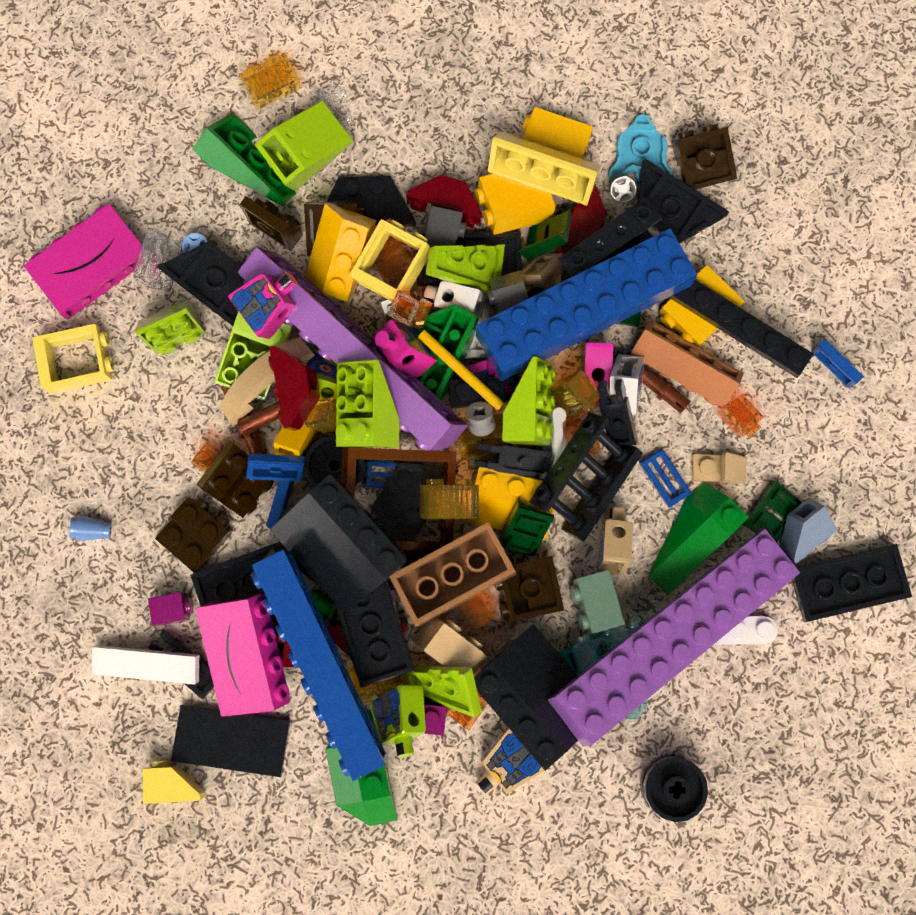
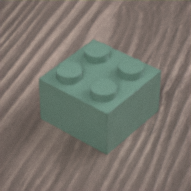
[569,570,625,634]

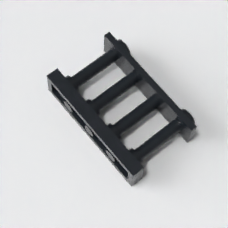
[558,197,662,283]
[529,412,643,542]

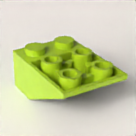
[254,101,354,191]
[135,299,205,355]
[214,311,292,401]
[502,357,556,446]
[336,360,399,448]

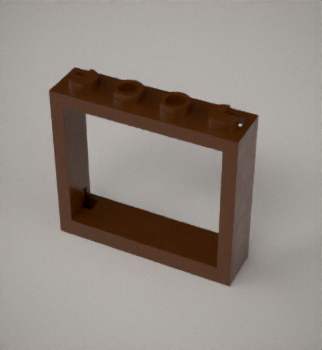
[342,447,457,555]

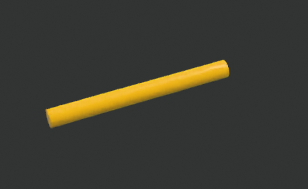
[418,330,505,411]

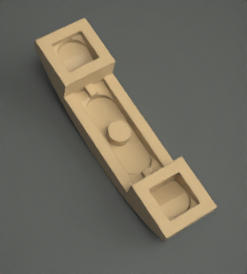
[220,337,315,426]

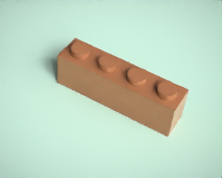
[630,320,744,408]

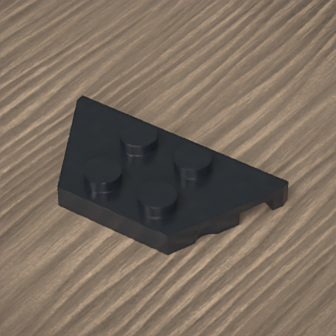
[637,158,729,244]
[327,175,416,228]
[157,241,245,326]
[371,463,459,541]

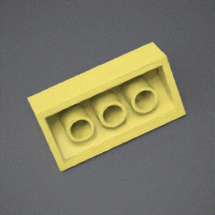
[488,131,601,206]

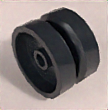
[304,435,367,491]
[640,754,708,822]

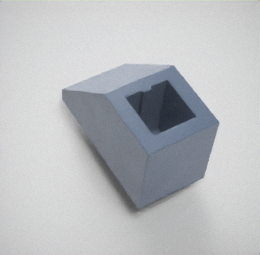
[780,498,838,564]

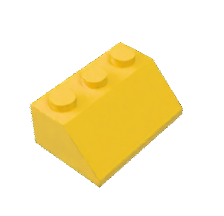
[305,202,376,302]
[467,467,554,541]

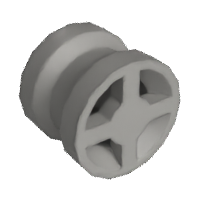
[609,174,636,203]
[466,402,496,436]

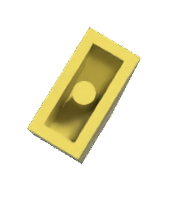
[143,760,205,804]

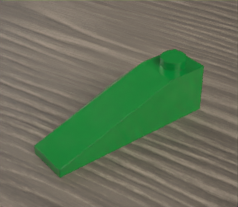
[192,113,297,206]
[648,482,749,596]

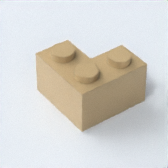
[412,615,487,675]

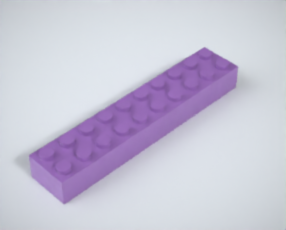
[237,247,468,451]
[548,529,800,747]

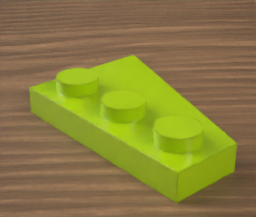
[426,245,505,295]
[404,665,482,718]

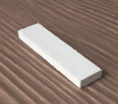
[92,645,199,684]

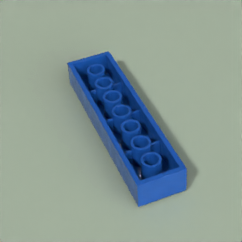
[476,229,698,382]
[251,550,389,781]

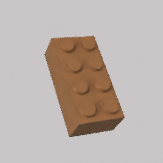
[389,522,516,627]

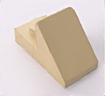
[521,253,563,293]
[692,452,746,484]

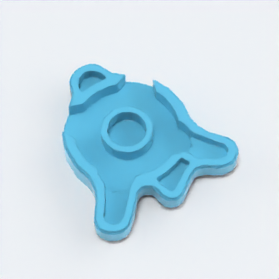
[608,114,674,183]

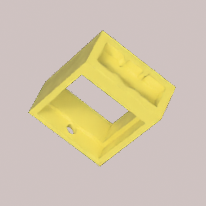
[349,219,430,307]
[32,324,114,393]

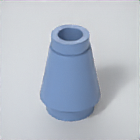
[69,515,112,541]

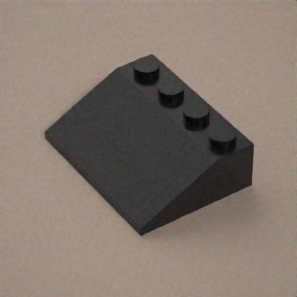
[270,473,409,614]
[474,624,578,771]

